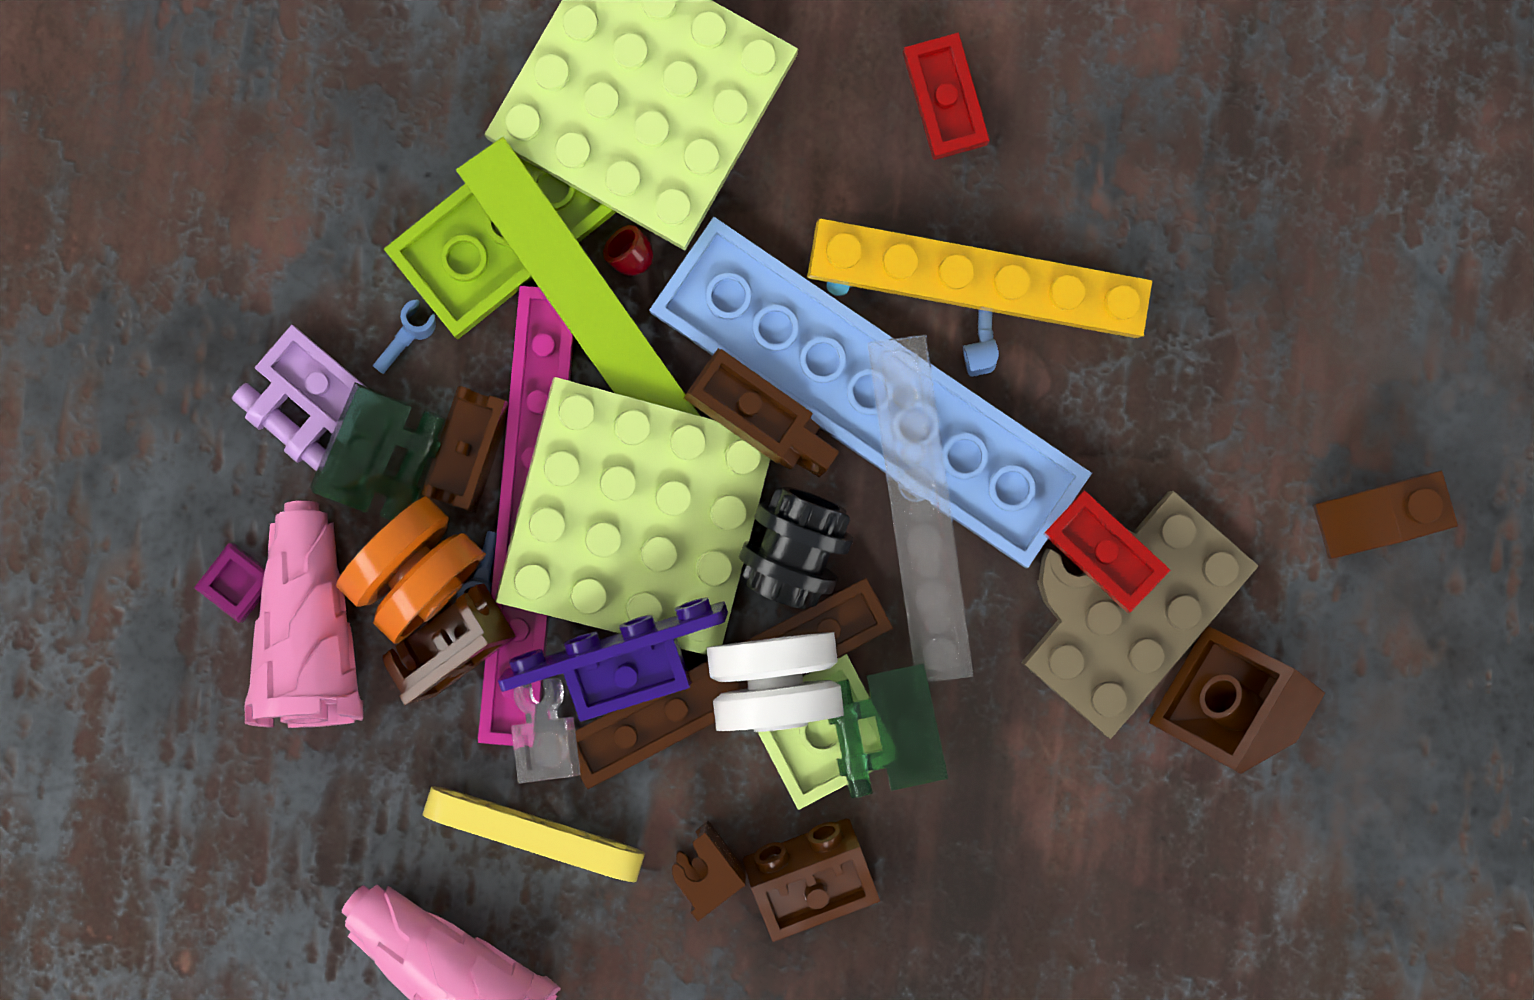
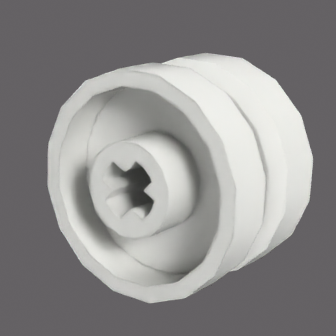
[707,632,844,732]

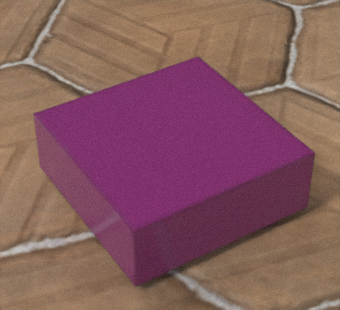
[194,543,265,623]

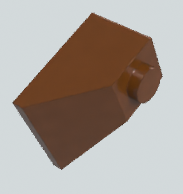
[1149,626,1325,774]

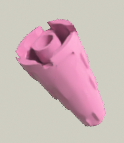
[244,501,363,728]
[342,885,561,1000]

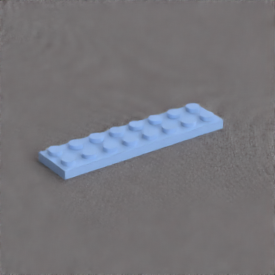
[649,217,1092,568]

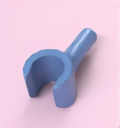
[373,299,436,374]
[963,309,999,377]
[457,531,497,598]

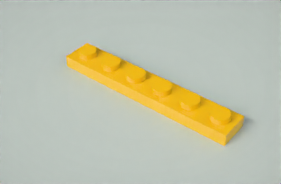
[807,219,1152,338]

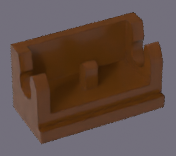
[421,386,509,513]
[383,583,517,705]
[672,821,746,922]

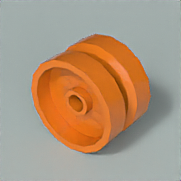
[336,496,486,644]

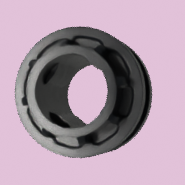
[739,487,854,609]

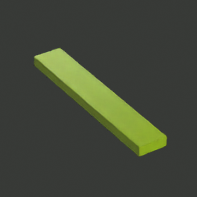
[456,137,700,416]

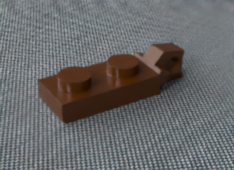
[684,348,839,478]

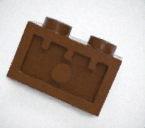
[743,818,880,942]

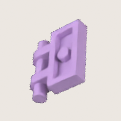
[232,325,382,473]

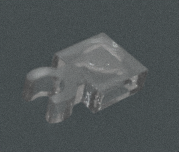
[511,678,581,784]

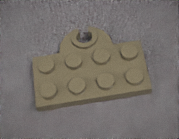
[1021,491,1258,739]

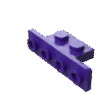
[498,597,728,722]

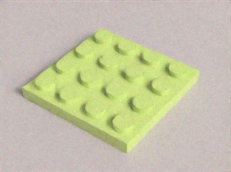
[484,0,798,250]
[495,377,770,655]

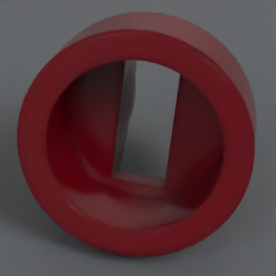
[603,225,653,276]

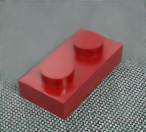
[903,32,990,160]
[1044,490,1171,614]

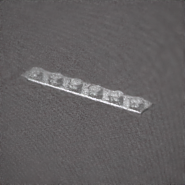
[867,334,974,684]

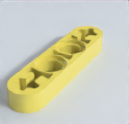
[423,786,645,882]

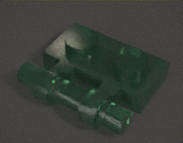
[310,382,445,521]
[828,663,949,798]

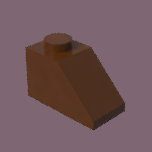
[1313,470,1458,559]

